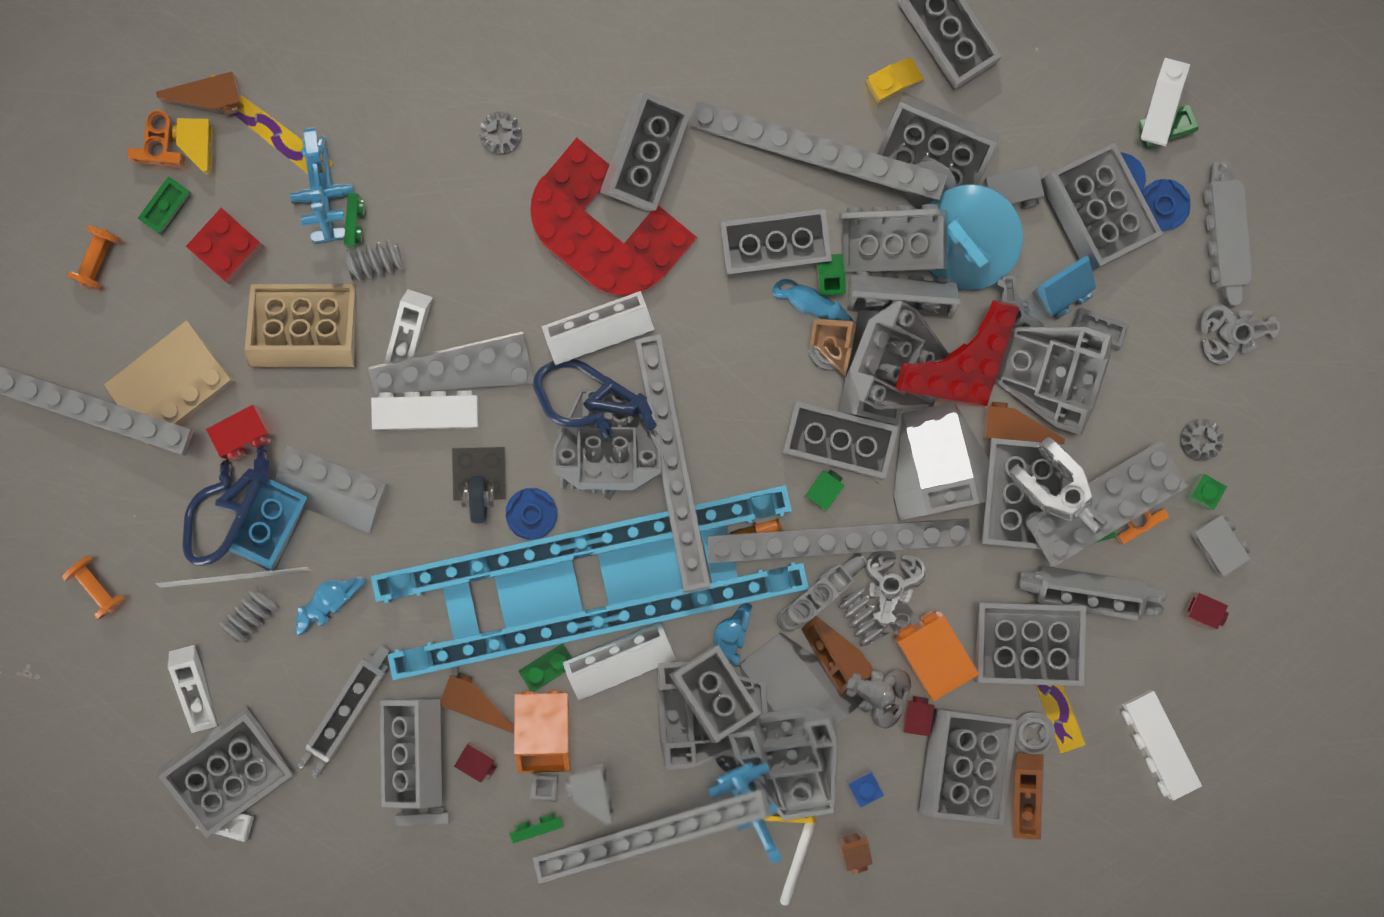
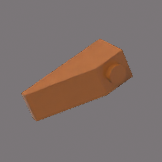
[156,72,244,115]
[983,402,1065,444]
[801,616,873,696]
[440,672,514,733]
[1014,753,1044,840]
[837,831,873,874]

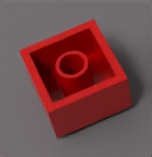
[186,208,264,285]
[206,404,275,461]

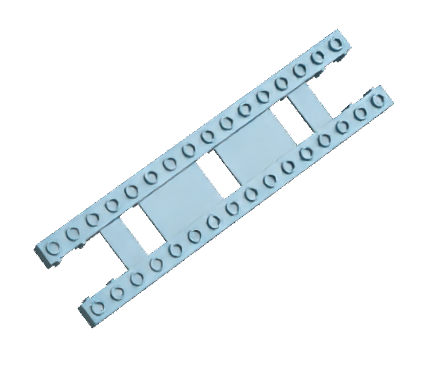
[371,485,809,680]

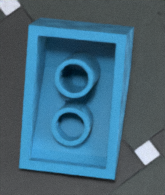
[1032,255,1096,319]
[228,479,308,571]

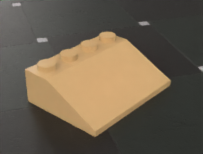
[245,284,356,367]
[104,320,235,447]

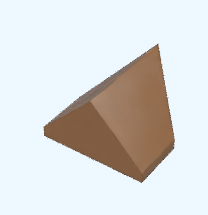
[810,319,856,377]

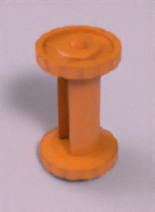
[67,225,121,290]
[62,555,125,621]

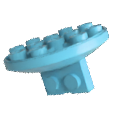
[929,184,1023,290]

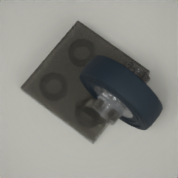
[452,447,506,523]

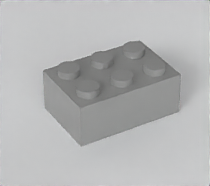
[669,645,761,743]

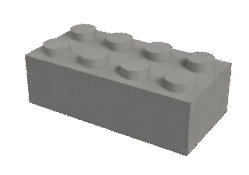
[898,0,1002,90]
[600,92,691,211]
[782,401,899,480]
[380,699,442,808]

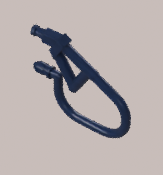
[533,359,657,440]
[183,446,270,566]

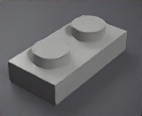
[395,807,451,826]

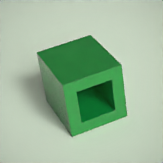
[816,254,846,296]
[804,469,845,512]
[1186,474,1227,510]

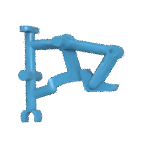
[290,128,354,243]
[708,762,782,864]

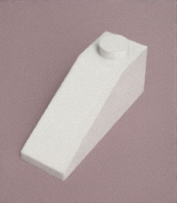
[1141,58,1190,147]
[384,289,433,364]
[168,645,217,733]

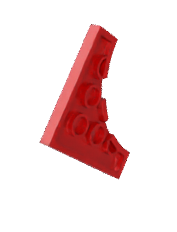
[895,300,1020,406]

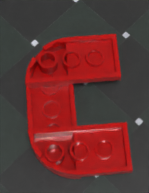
[530,137,697,297]

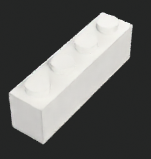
[541,291,654,365]
[371,391,480,431]
[563,622,676,701]
[1121,690,1202,800]

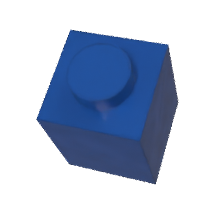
[847,770,884,808]

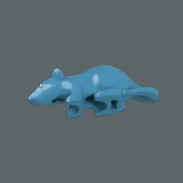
[773,279,854,322]
[295,577,366,635]
[714,603,752,667]

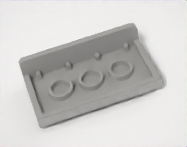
[839,204,947,273]

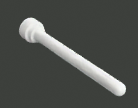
[780,815,819,906]

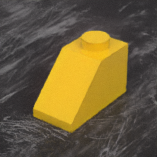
[866,57,924,105]
[172,118,213,175]

